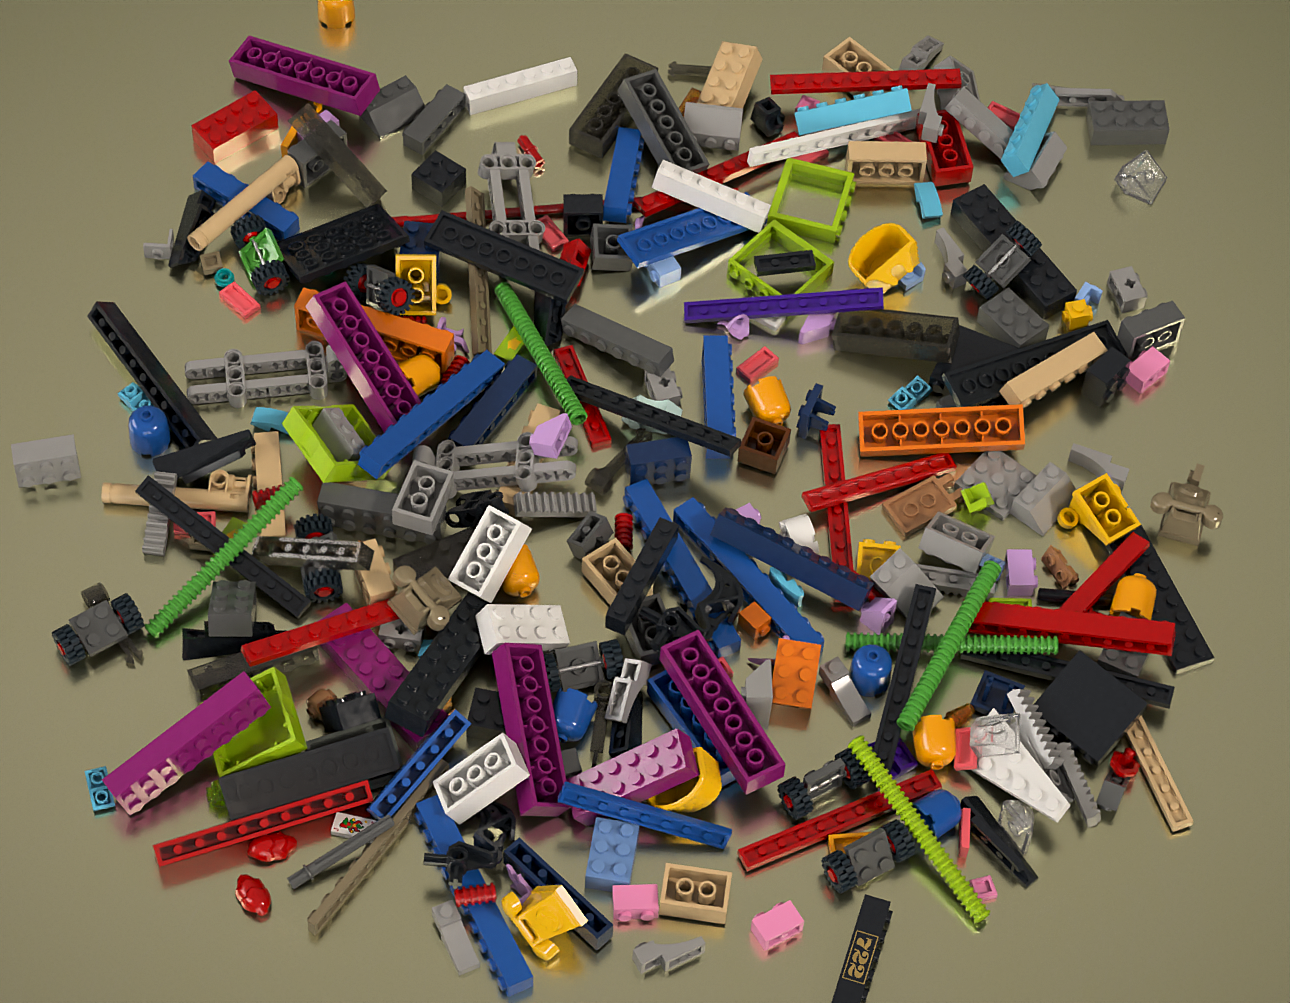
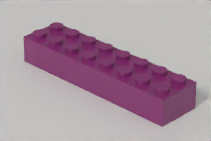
[229,36,380,116]
[305,281,422,433]
[319,602,448,752]
[660,630,786,795]
[492,643,571,817]
[102,671,271,816]

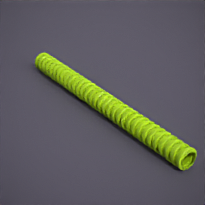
[847,735,991,923]

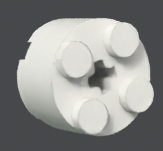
[779,514,819,554]

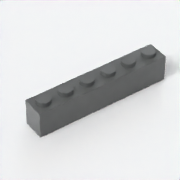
[561,304,674,377]

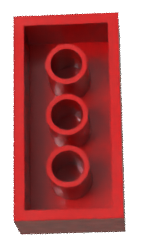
[191,90,279,164]
[915,110,974,187]

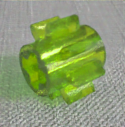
[206,780,226,807]

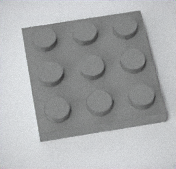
[954,451,1037,521]

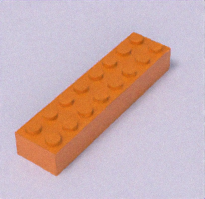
[294,287,454,375]
[858,404,1025,457]

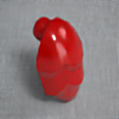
[1110,748,1140,778]
[247,831,297,862]
[235,874,271,916]

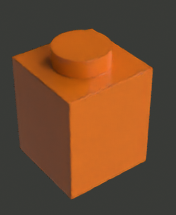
[738,601,772,640]

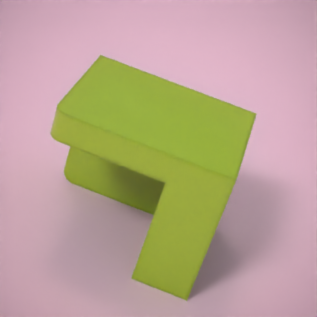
[961,482,994,513]

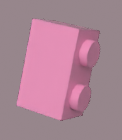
[1126,346,1170,394]
[612,884,659,921]
[751,900,804,951]

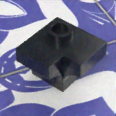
[750,97,785,137]

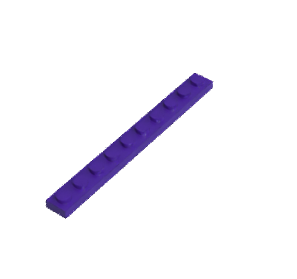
[684,287,884,324]

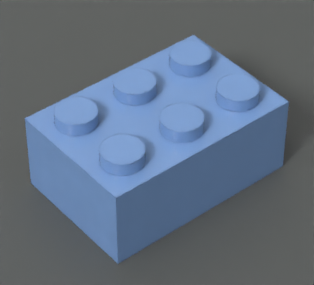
[585,817,640,892]

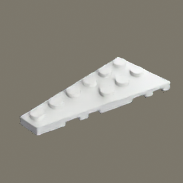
[971,708,1070,823]

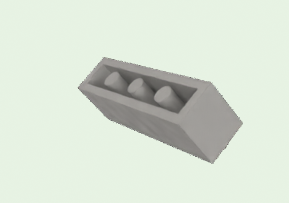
[944,86,1013,159]

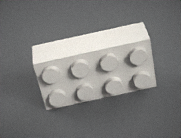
[448,505,532,603]
[475,604,570,655]
[433,733,530,825]

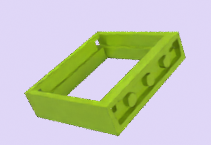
[767,158,857,244]
[727,219,834,296]

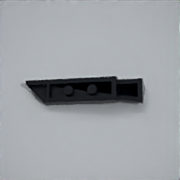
[168,190,216,268]
[534,291,566,346]
[152,429,256,484]
[182,621,287,660]
[609,690,643,758]
[960,796,1038,888]

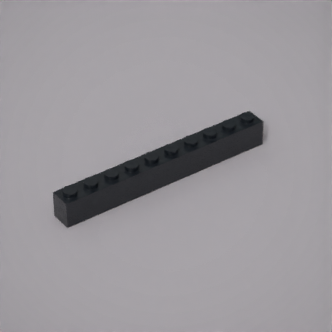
[87,301,218,448]

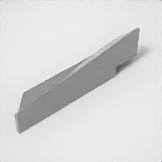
[1032,83,1125,107]

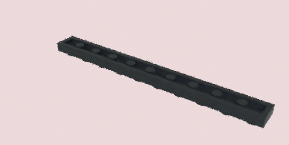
[567,376,741,457]
[135,475,312,619]
[871,584,936,777]
[960,651,1175,709]

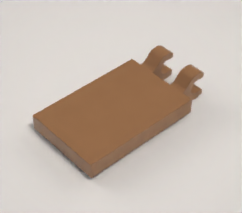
[882,473,965,537]

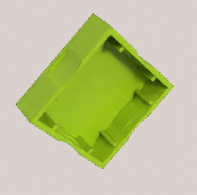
[282,404,393,483]
[199,667,308,777]

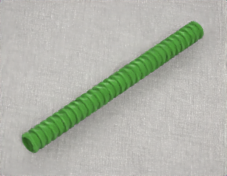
[494,282,588,425]
[144,477,303,638]
[896,560,1002,732]
[846,632,1058,655]

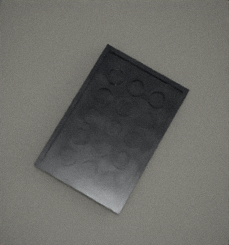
[277,203,410,284]

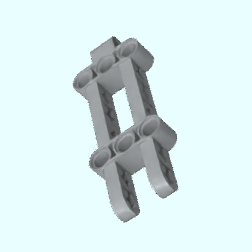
[478,142,545,251]
[184,341,347,408]
[412,432,578,499]

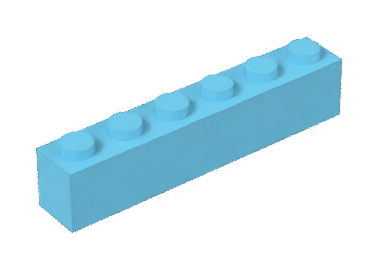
[1001,83,1060,177]
[794,85,912,135]

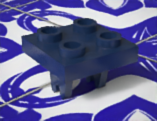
[796,383,836,439]
[969,670,1025,723]

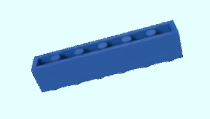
[603,127,645,223]
[193,161,300,241]
[365,709,472,821]

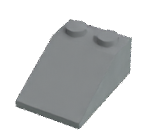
[870,548,944,619]

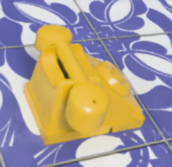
[396,254,452,315]
[1057,473,1141,546]
[501,885,588,961]

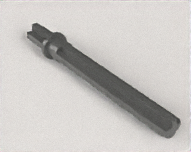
[287,815,395,889]

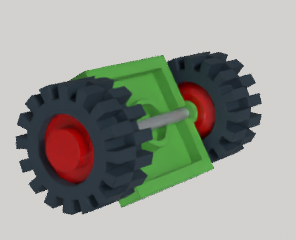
[230,214,290,296]

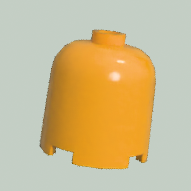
[317,0,355,29]
[398,354,440,397]
[743,376,791,426]
[501,544,540,598]
[1109,573,1156,620]
[912,715,956,770]

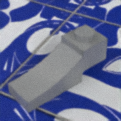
[899,35,944,70]
[918,83,944,143]
[935,228,968,289]
[1068,443,1129,493]
[819,656,871,726]
[605,658,652,723]
[432,900,480,976]
[632,936,706,974]

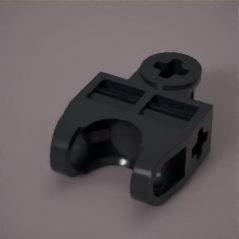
[445,489,509,528]

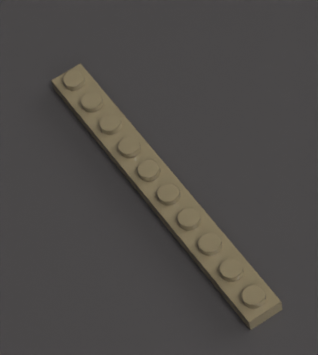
[465,186,492,356]
[307,759,449,936]

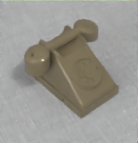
[1150,482,1223,546]
[387,565,463,635]

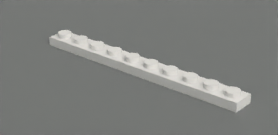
[747,109,920,167]

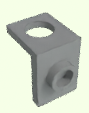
[143,229,174,259]

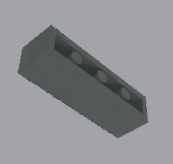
[402,84,466,155]

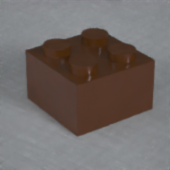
[737,417,791,474]

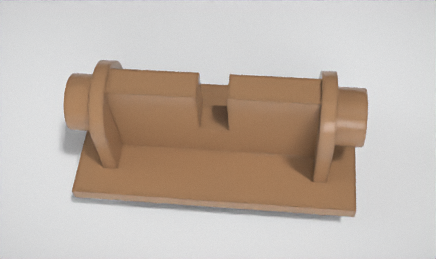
[1041,545,1079,590]

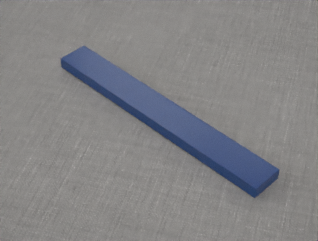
[557,781,732,849]

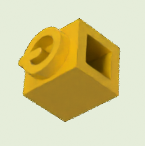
[1061,299,1093,332]

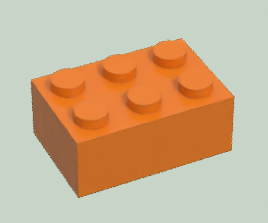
[772,638,821,710]

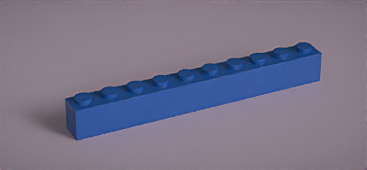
[358,350,505,479]
[623,479,741,659]
[673,497,824,653]
[414,794,533,997]

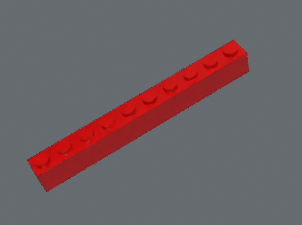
[963,600,1176,656]
[152,780,374,867]

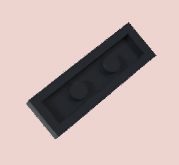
[754,250,816,277]

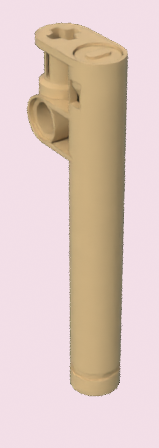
[187,155,301,251]
[101,469,253,513]

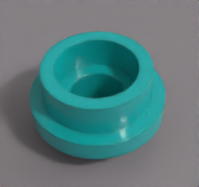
[214,268,235,287]

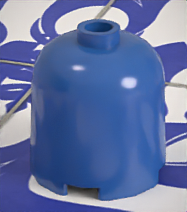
[128,405,171,457]
[849,644,892,697]
[552,688,598,743]
[912,789,962,839]

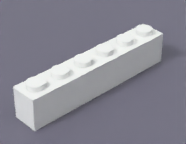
[463,57,577,115]
[652,160,771,233]

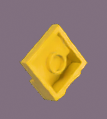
[856,539,901,581]

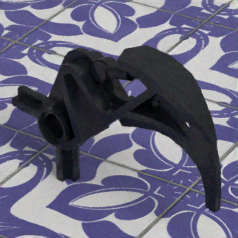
[638,556,743,652]
[423,801,516,889]

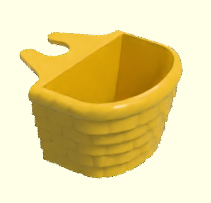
[848,223,920,294]
[646,747,722,812]

